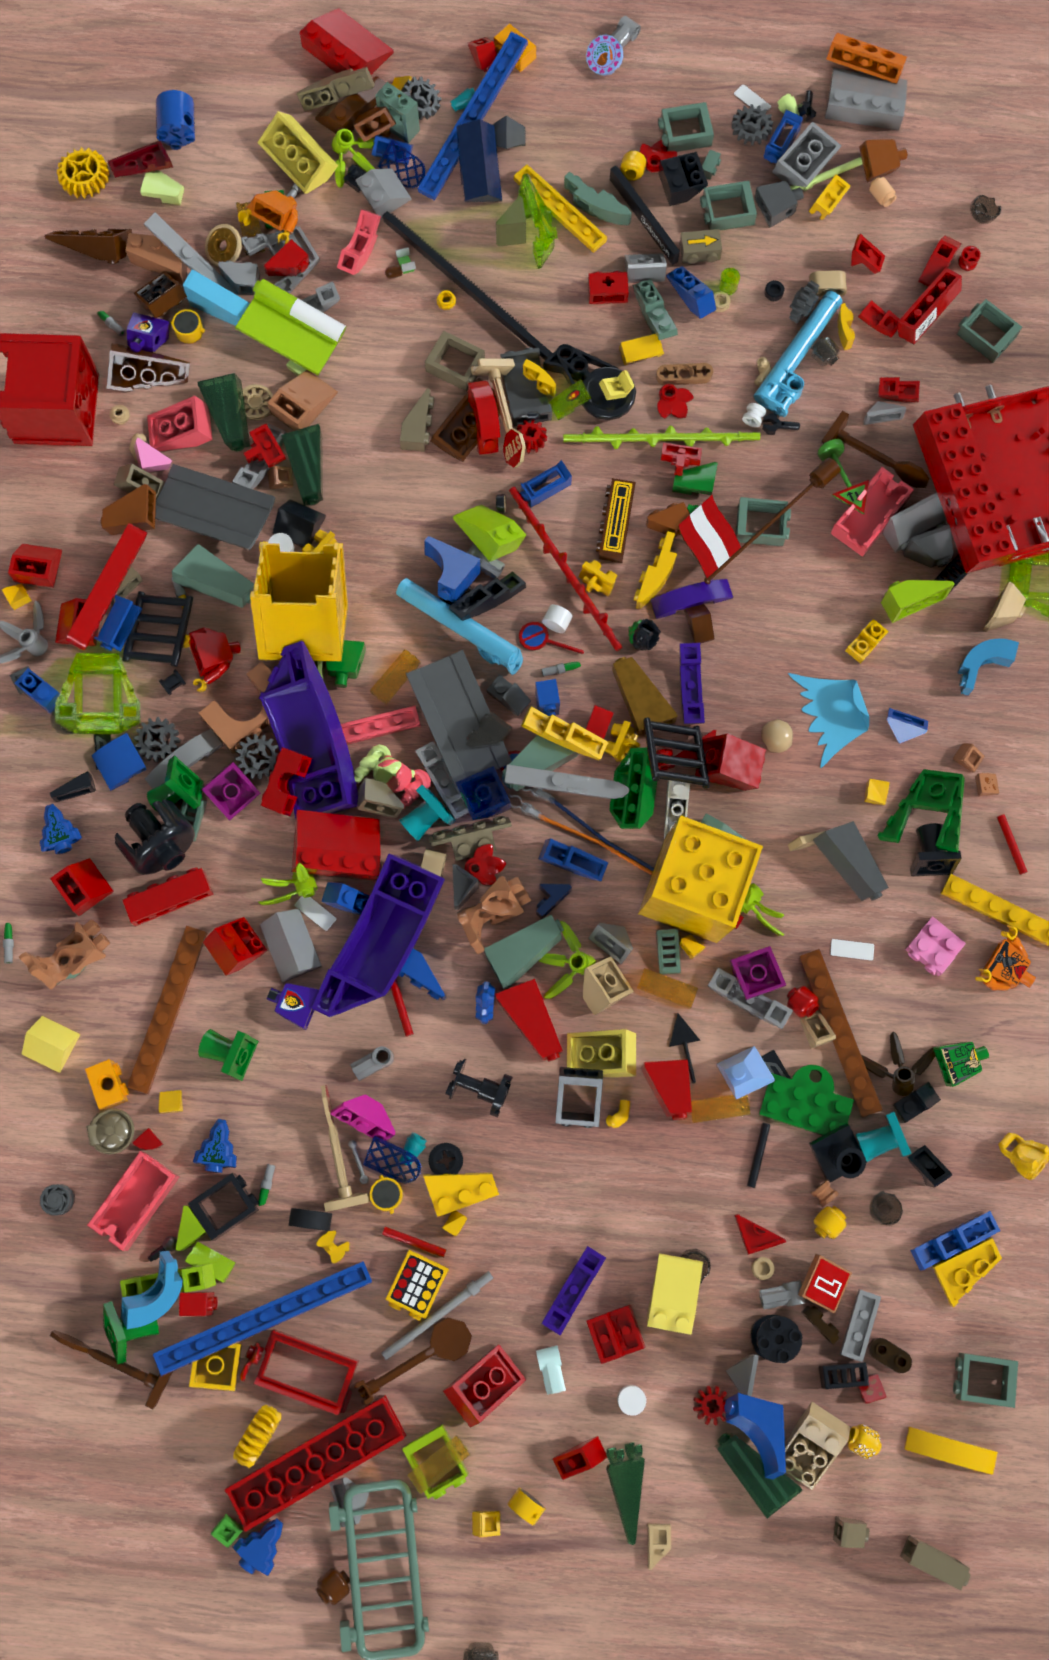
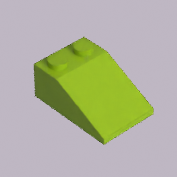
[453,505,526,562]
[881,580,955,623]

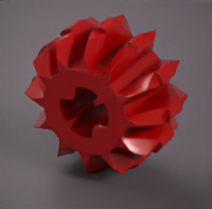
[517,420,547,454]
[693,1385,727,1425]

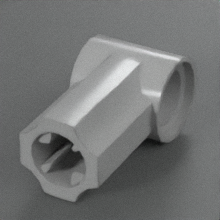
[611,16,641,48]
[467,543,505,579]
[350,1046,394,1081]
[759,1280,806,1309]

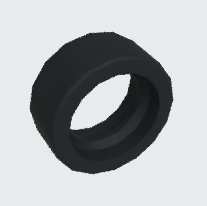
[288,1208,332,1231]

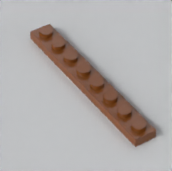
[127,926,208,1095]
[800,949,883,1118]

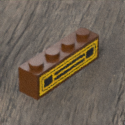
[596,478,636,563]

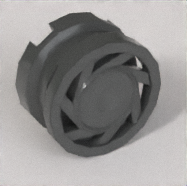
[40,1184,75,1215]

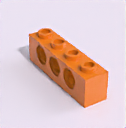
[826,33,907,84]

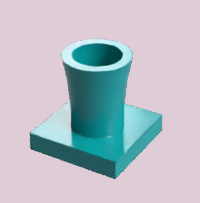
[399,785,457,841]
[855,1112,912,1162]

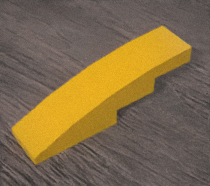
[521,706,608,760]

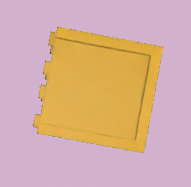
[250,541,348,661]

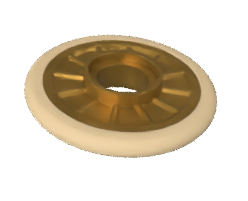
[205,224,242,267]

